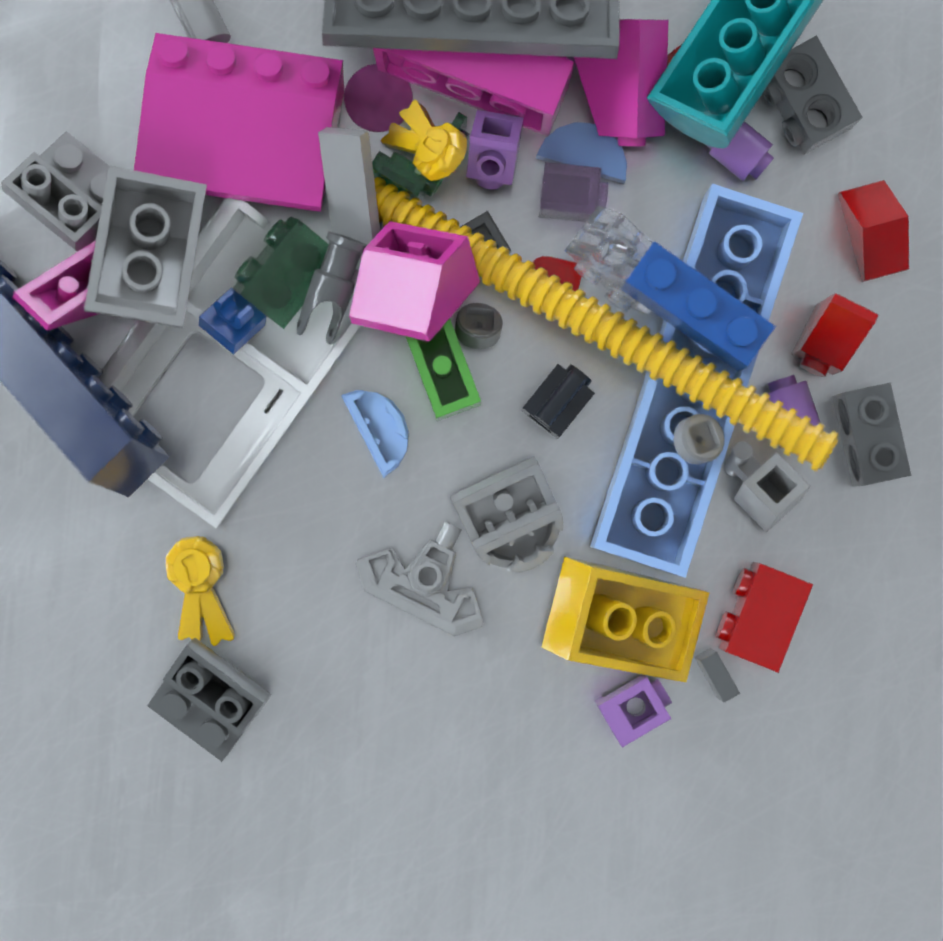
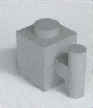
[724,441,811,532]

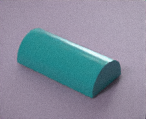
[647,0,824,148]

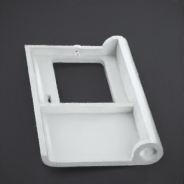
[99,198,361,529]

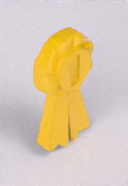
[380,99,467,181]
[165,536,235,646]

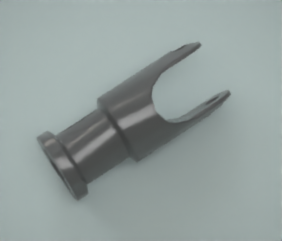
[297,231,367,344]

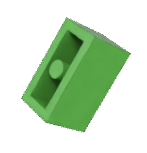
[406,318,481,421]

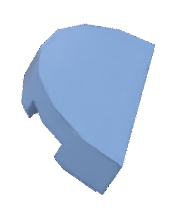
[341,390,409,478]

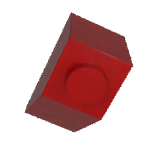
[791,293,879,377]

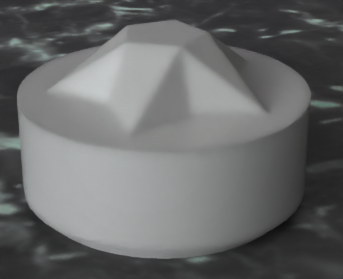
[455,303,503,349]
[673,414,725,465]

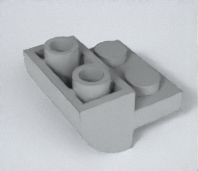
[1,131,109,252]

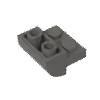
[147,638,271,762]

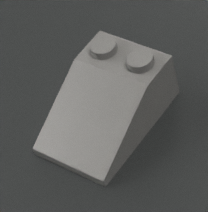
[84,166,207,328]

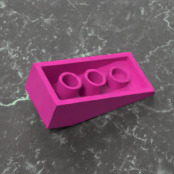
[373,48,574,137]

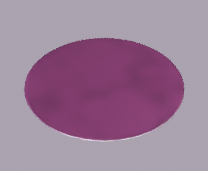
[344,64,413,132]

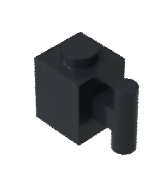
[521,364,595,439]

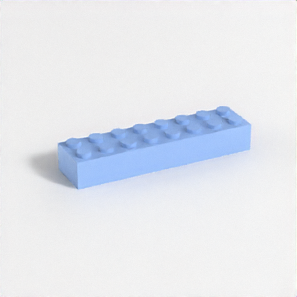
[590,184,803,578]

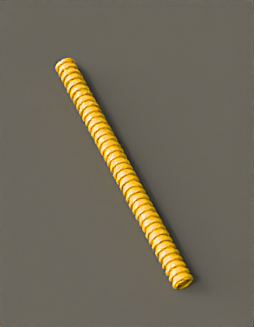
[374,177,839,472]

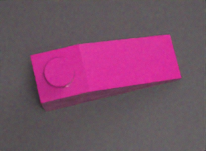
[13,240,99,331]

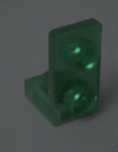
[372,112,470,201]

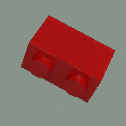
[716,562,813,673]

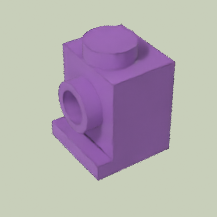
[466,110,523,189]
[595,674,672,747]

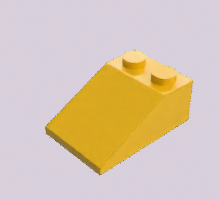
[541,556,710,683]

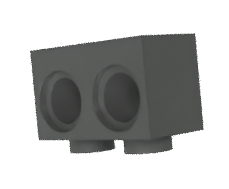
[763,35,863,154]
[832,382,911,487]

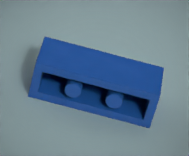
[621,241,776,372]

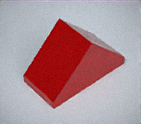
[838,180,909,282]

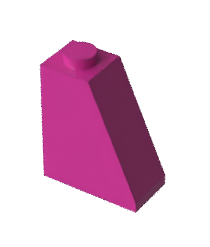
[574,19,669,146]

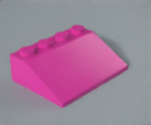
[134,33,344,212]

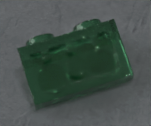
[233,216,329,329]

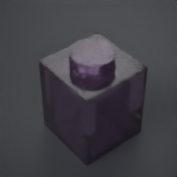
[539,162,608,223]

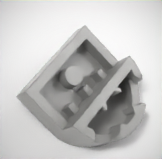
[450,456,563,572]

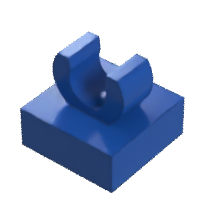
[198,287,267,355]

